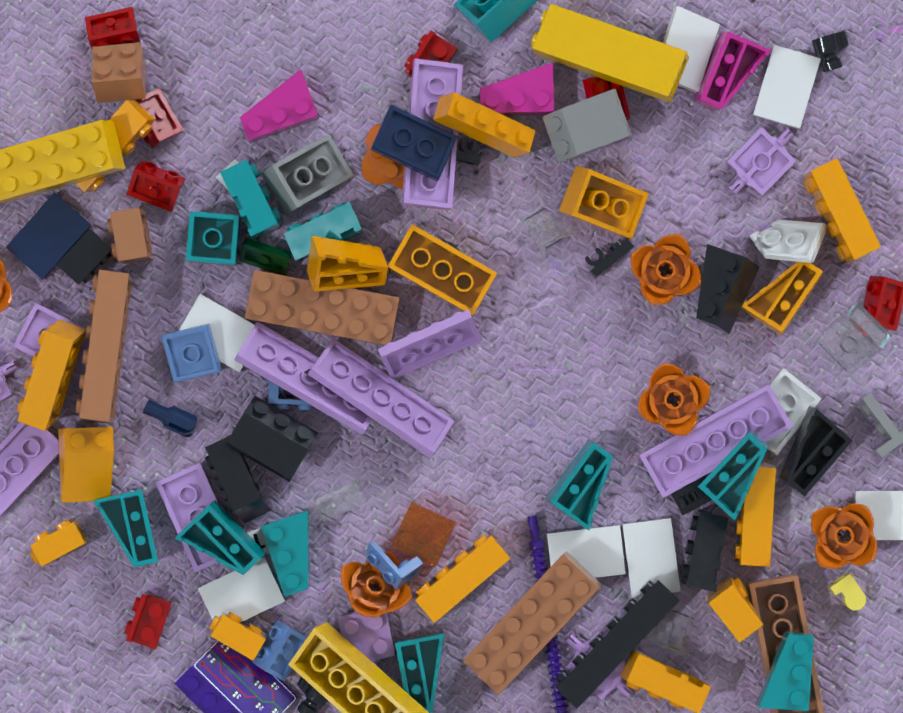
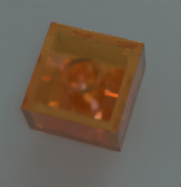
[391,501,456,568]

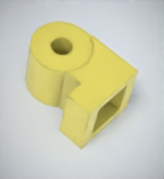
[827,572,866,610]

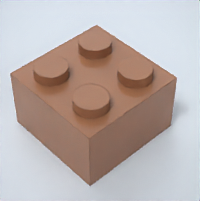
[92,42,146,103]
[107,208,154,264]

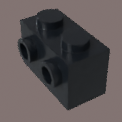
[56,228,112,285]

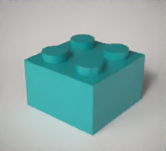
[186,211,242,266]

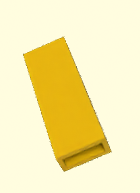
[531,3,689,103]

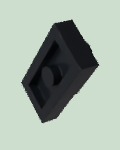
[456,139,481,167]
[585,239,634,278]
[671,472,712,516]

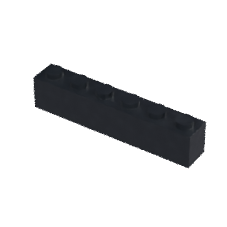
[554,579,680,709]

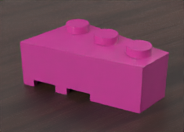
[693,31,772,111]
[479,62,554,116]
[240,69,319,143]

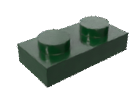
[239,238,292,276]

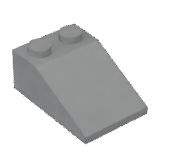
[542,89,632,163]
[261,134,354,216]

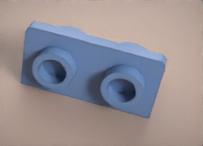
[252,620,307,681]

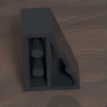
[779,406,853,497]
[205,435,271,524]

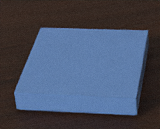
[161,324,222,383]

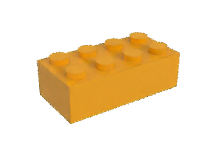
[803,158,881,263]
[388,224,497,317]
[17,319,87,431]
[415,533,510,623]

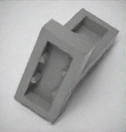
[859,393,903,458]

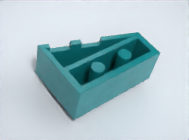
[395,632,444,713]

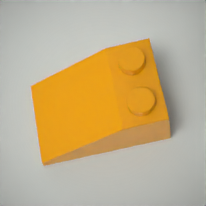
[559,166,649,239]
[58,427,114,503]

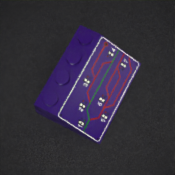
[174,640,298,713]

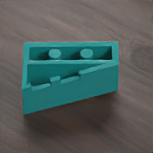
[220,159,282,240]
[284,202,364,262]
[698,430,769,520]
[545,439,613,530]
[93,489,158,567]
[174,500,266,575]
[261,510,310,597]
[755,632,814,711]

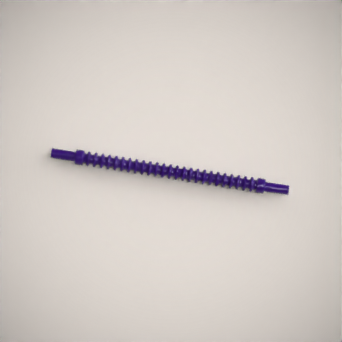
[527,515,570,713]

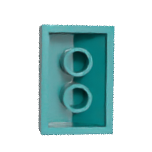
[454,0,538,43]

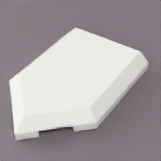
[749,219,826,263]

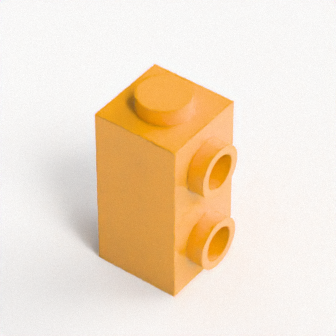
[30,519,88,567]
[208,612,266,661]

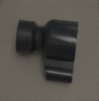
[812,30,849,73]
[297,677,328,713]

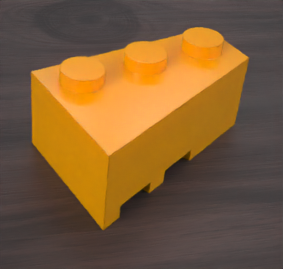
[307,236,388,292]
[741,262,823,336]
[707,575,763,643]
[620,650,711,713]

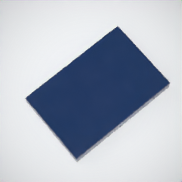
[370,105,458,181]
[6,192,92,280]

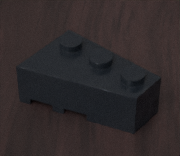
[696,244,760,334]
[680,511,729,592]

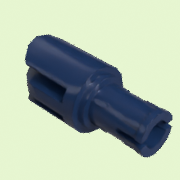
[143,399,197,438]

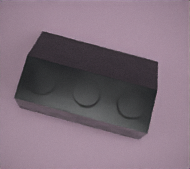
[225,396,318,482]

